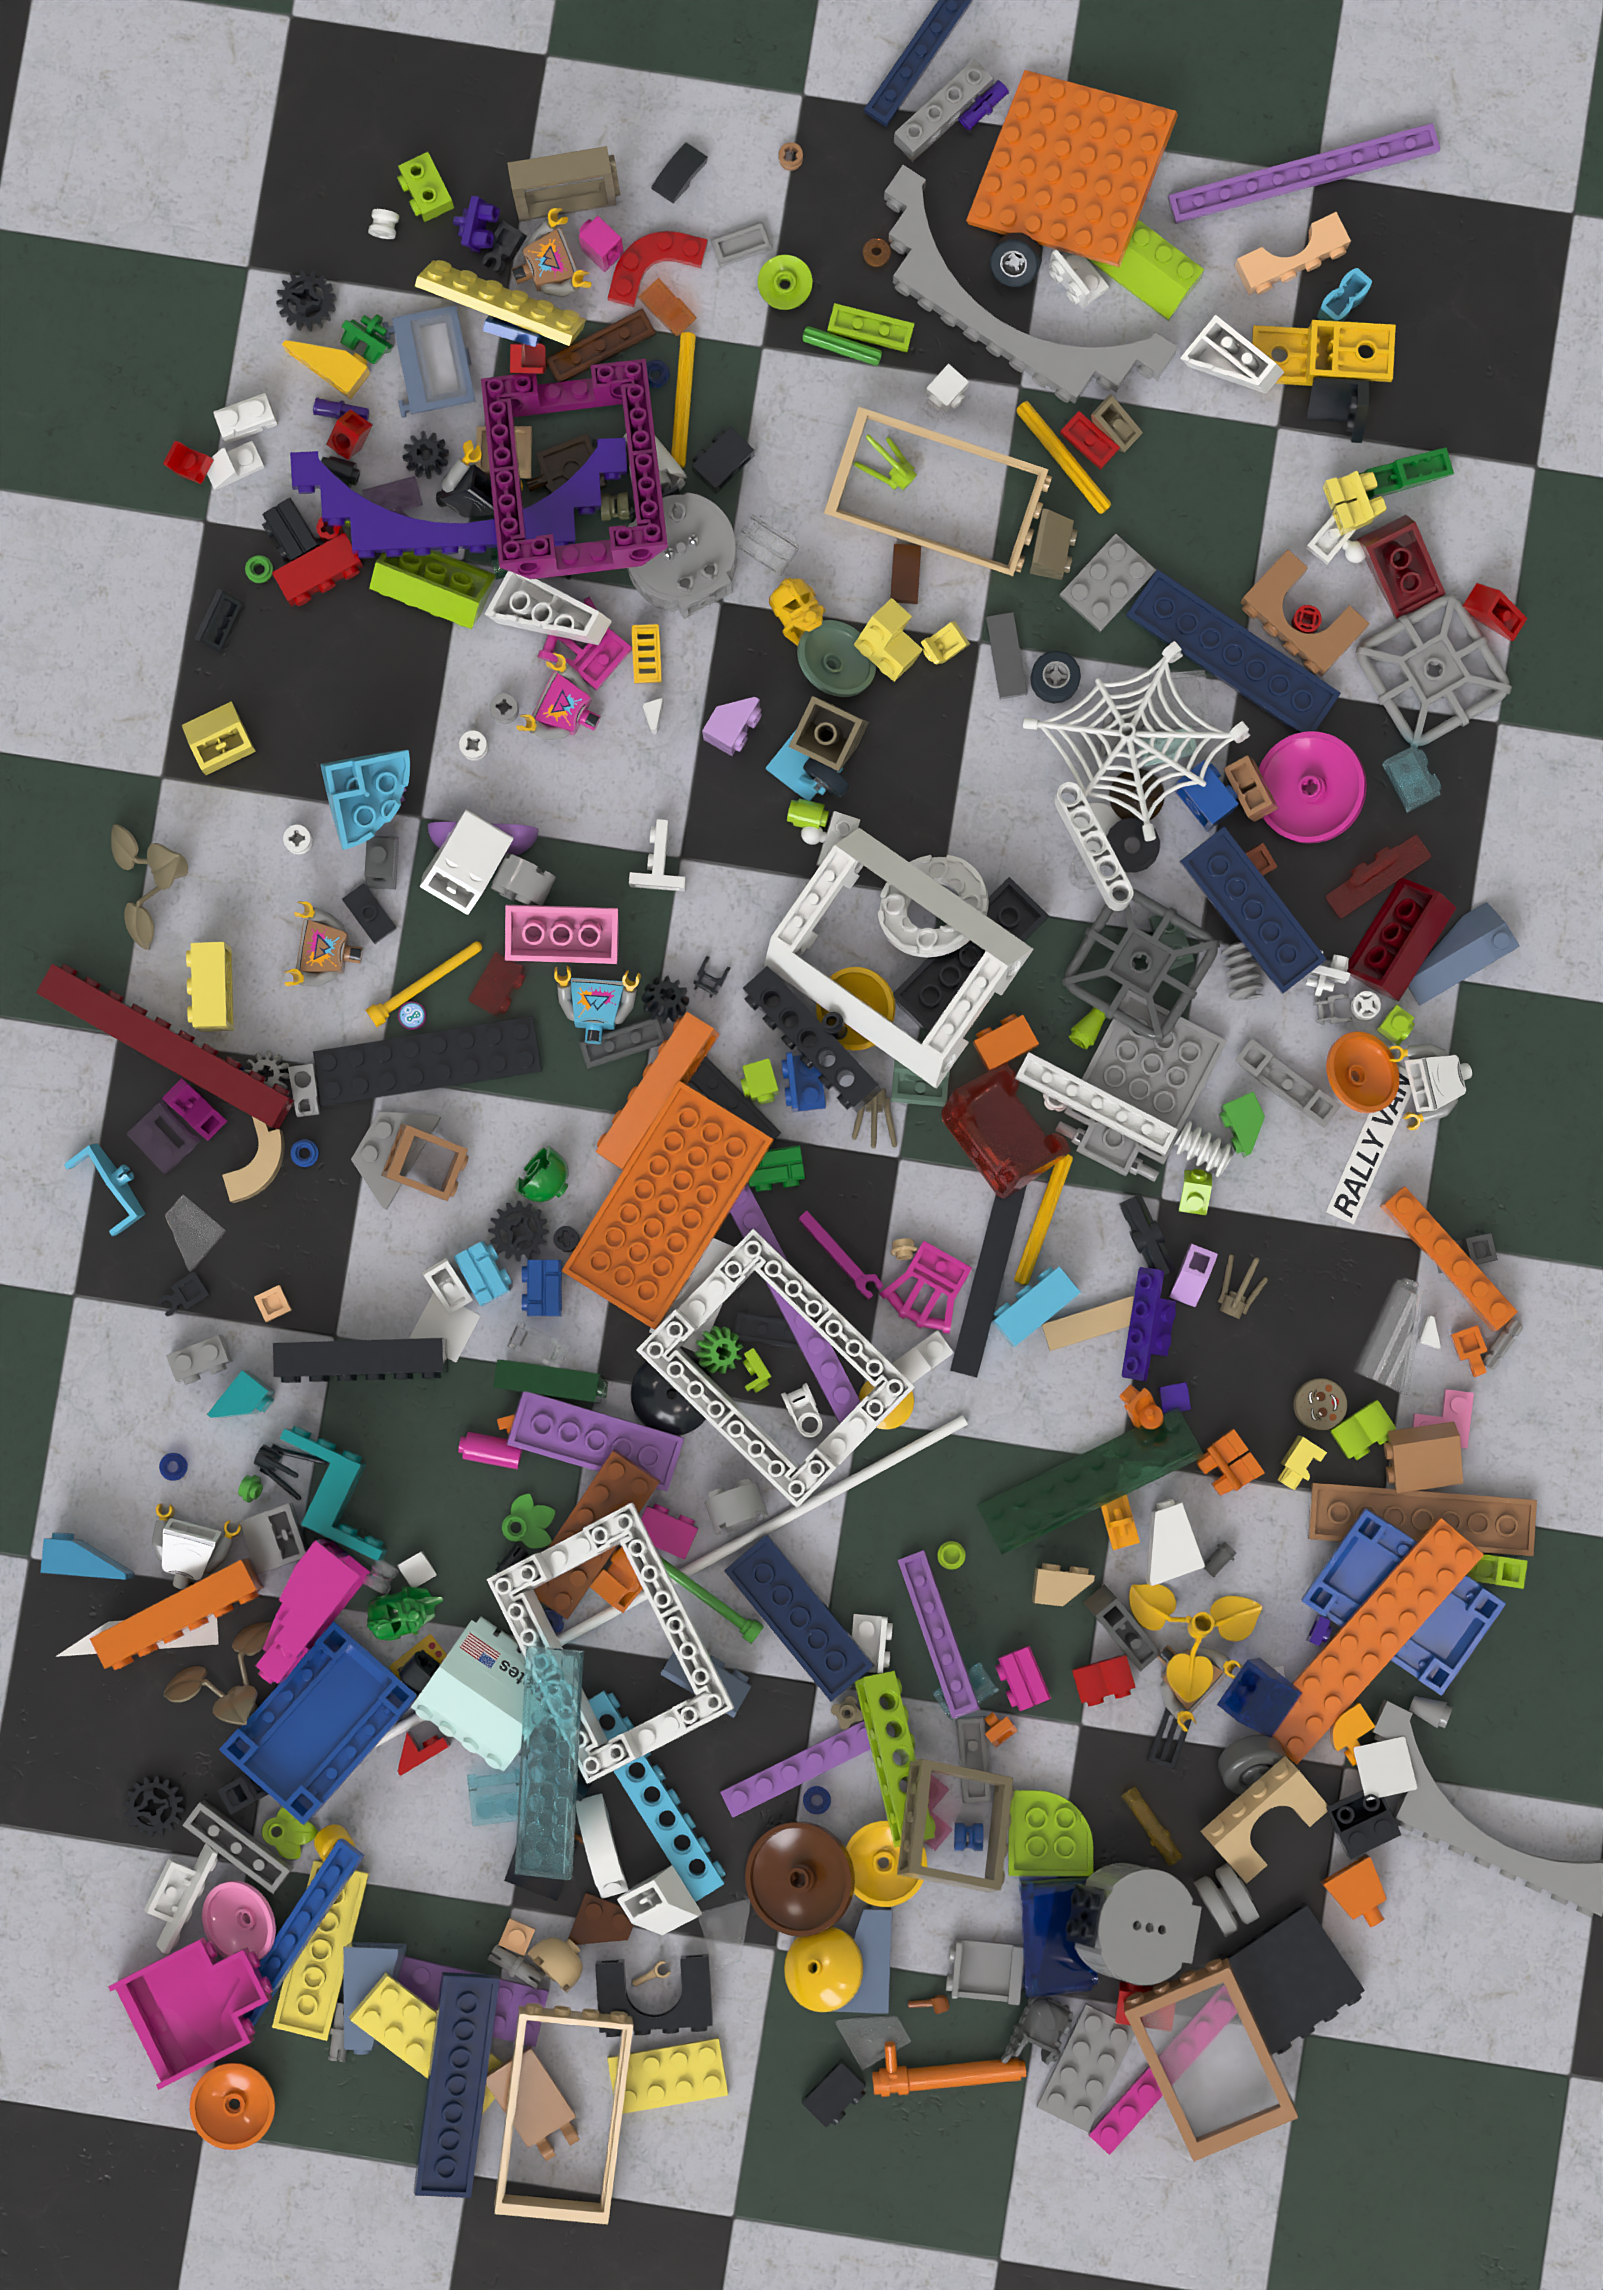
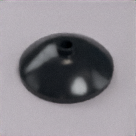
[631,1355,712,1436]

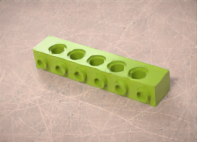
[855,1671,936,1848]

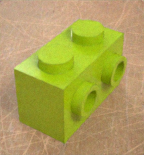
[397,152,454,222]
[740,1058,779,1105]

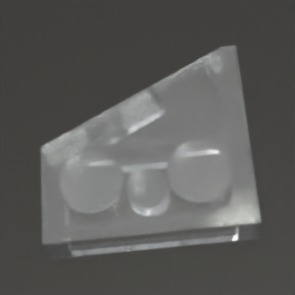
[165,1195,226,1272]
[835,2015,911,2070]

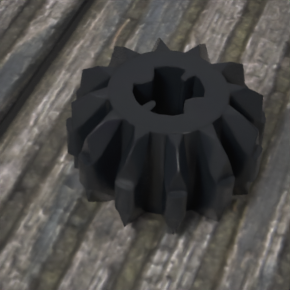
[402,431,450,479]
[641,975,689,1024]

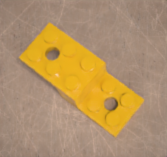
[1252,320,1396,386]

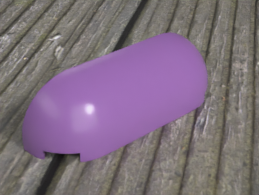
[428,822,539,856]

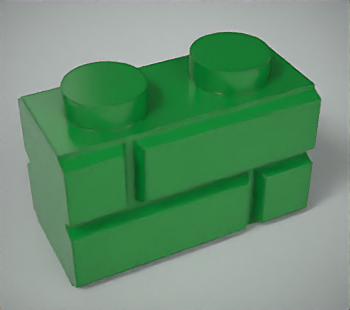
[749,1145,805,1192]

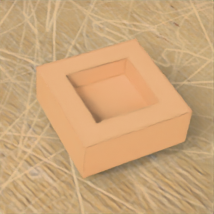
[254,1285,292,1322]
[498,1918,536,1956]

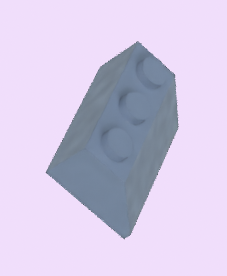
[661,1652,752,1718]

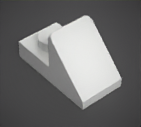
[207,441,265,490]
[422,1258,473,1315]
[892,1330,954,1383]

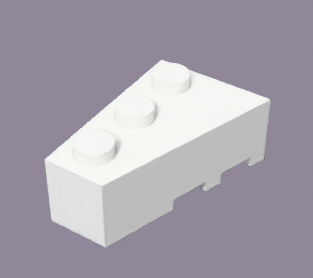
[1180,315,1284,394]

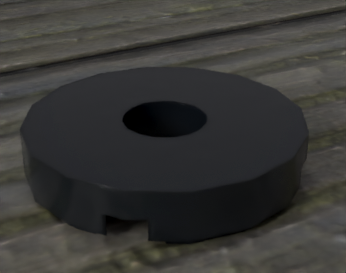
[1106,818,1160,873]

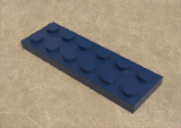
[1179,826,1327,994]
[724,1534,875,1702]

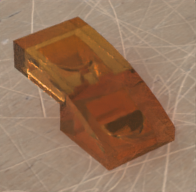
[638,278,697,337]

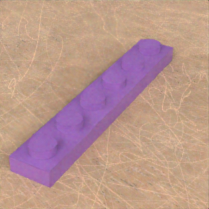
[898,1550,980,1719]
[720,1720,871,1818]

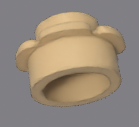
[890,1238,918,1260]

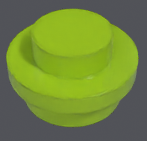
[937,1541,965,1569]

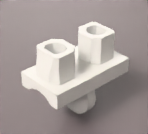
[1306,950,1350,997]

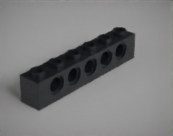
[743,966,882,1113]

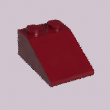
[1357,515,1446,619]

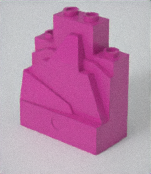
[256,1538,372,1684]
[108,1937,273,2090]

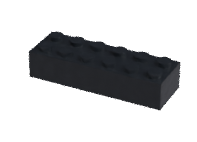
[893,877,1049,1035]
[273,1338,448,1383]

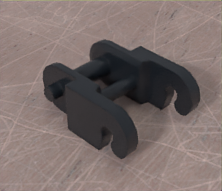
[693,956,731,998]

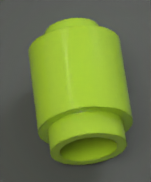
[787,799,829,829]

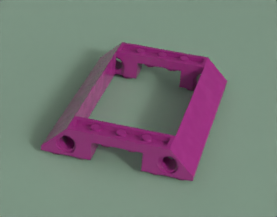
[481,359,668,579]

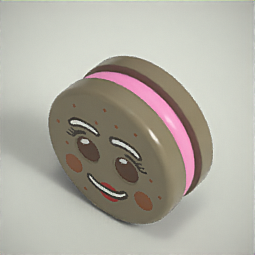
[1293,1378,1347,1430]

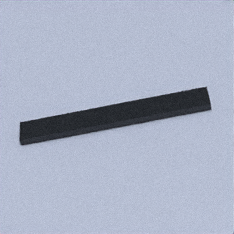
[950,1155,1033,1378]

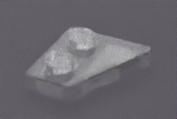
[698,1897,751,1969]

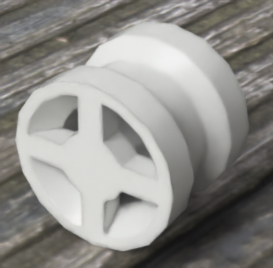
[368,209,399,239]
[459,731,488,761]
[283,825,313,855]
[1350,991,1381,1021]

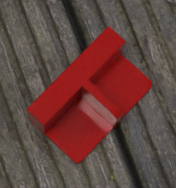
[510,341,547,373]

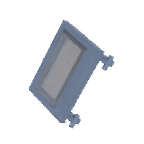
[382,305,476,418]

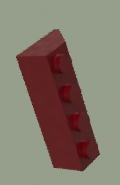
[1347,877,1456,1002]

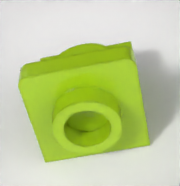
[743,1348,772,1393]

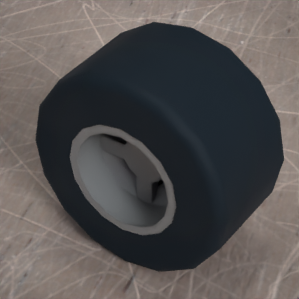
[1030,651,1081,704]

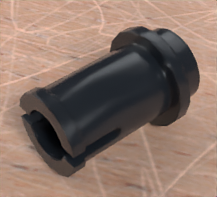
[822,1012,848,1040]
[495,1543,529,1573]

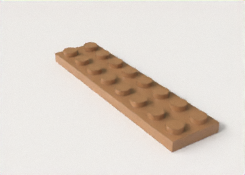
[1308,1483,1537,1556]

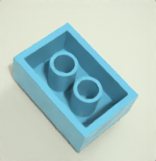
[992,1266,1081,1347]

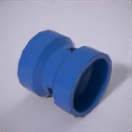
[954,1823,984,1851]

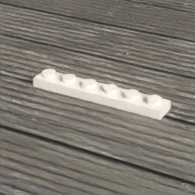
[1015,1052,1178,1155]

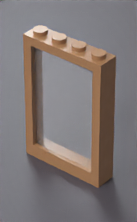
[1123,1958,1298,2162]

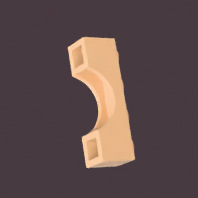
[1235,212,1351,295]

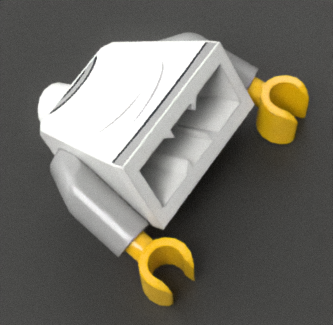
[1388,1044,1472,1130]
[152,1503,241,1589]

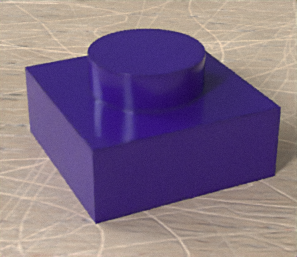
[1306,1615,1332,1646]

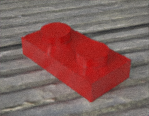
[1060,411,1120,470]

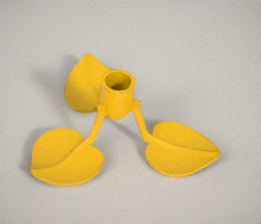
[1129,1584,1262,1703]

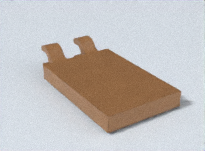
[486,2045,580,2161]

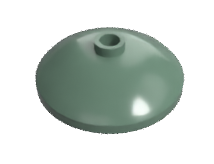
[797,620,876,697]

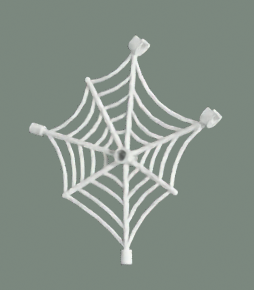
[1023,641,1250,841]

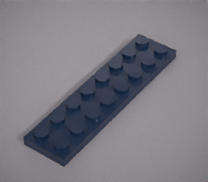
[1126,569,1341,733]
[413,1972,500,2198]

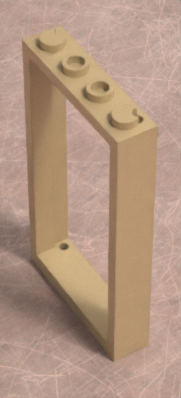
[824,406,1052,576]
[494,2003,633,2224]

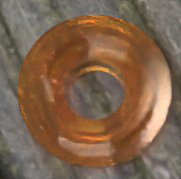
[863,238,890,266]

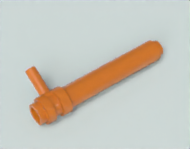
[872,2041,1026,2097]

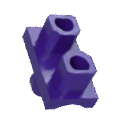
[452,196,500,253]

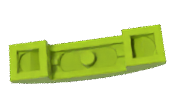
[1467,1554,1528,1589]

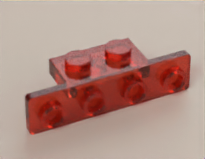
[1326,835,1431,919]

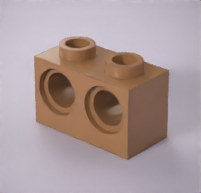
[1223,755,1279,822]

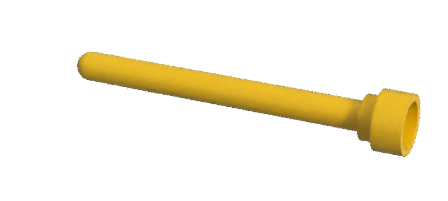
[365,941,482,1028]

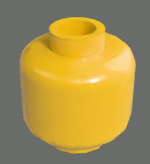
[314,1824,355,1862]

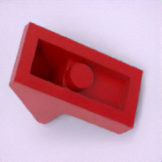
[397,1731,451,1776]

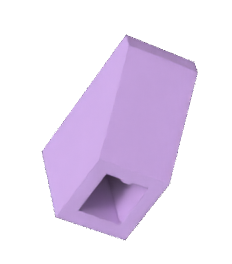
[1169,1244,1218,1307]

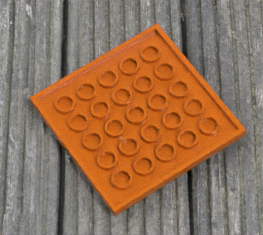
[966,70,1178,267]

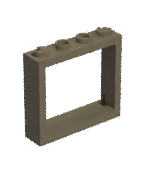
[507,146,621,222]
[897,1759,1014,1893]

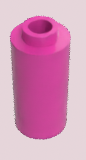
[458,1432,523,1470]

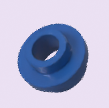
[291,1139,319,1167]

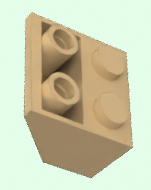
[1032,1563,1095,1606]

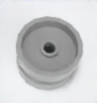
[1193,1863,1259,1937]

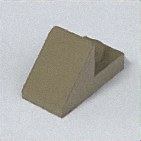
[1091,394,1143,453]

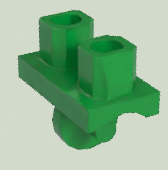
[340,314,394,364]

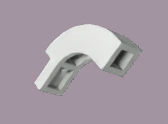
[575,1794,628,1899]

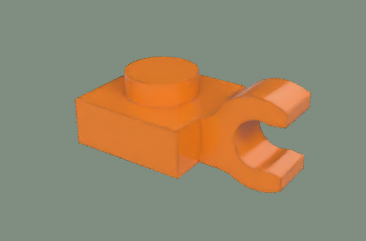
[1450,1325,1487,1377]

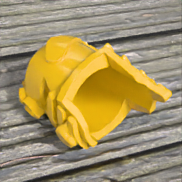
[769,578,826,646]

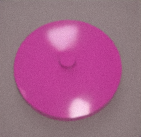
[1259,731,1367,843]

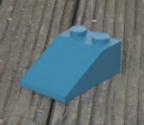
[40,1532,135,1580]

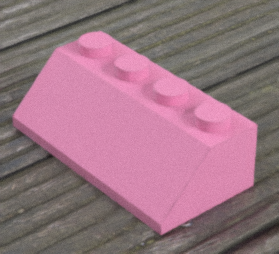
[505,905,619,964]

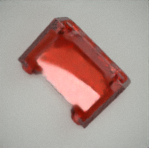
[941,1062,1071,1199]

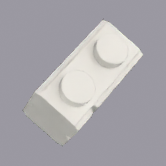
[213,393,278,444]

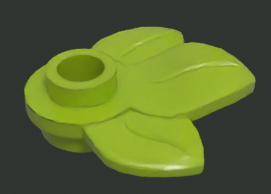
[261,1807,318,1859]

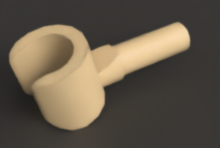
[632,1961,671,1987]

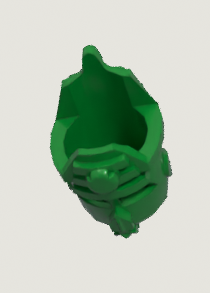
[366,1586,443,1641]

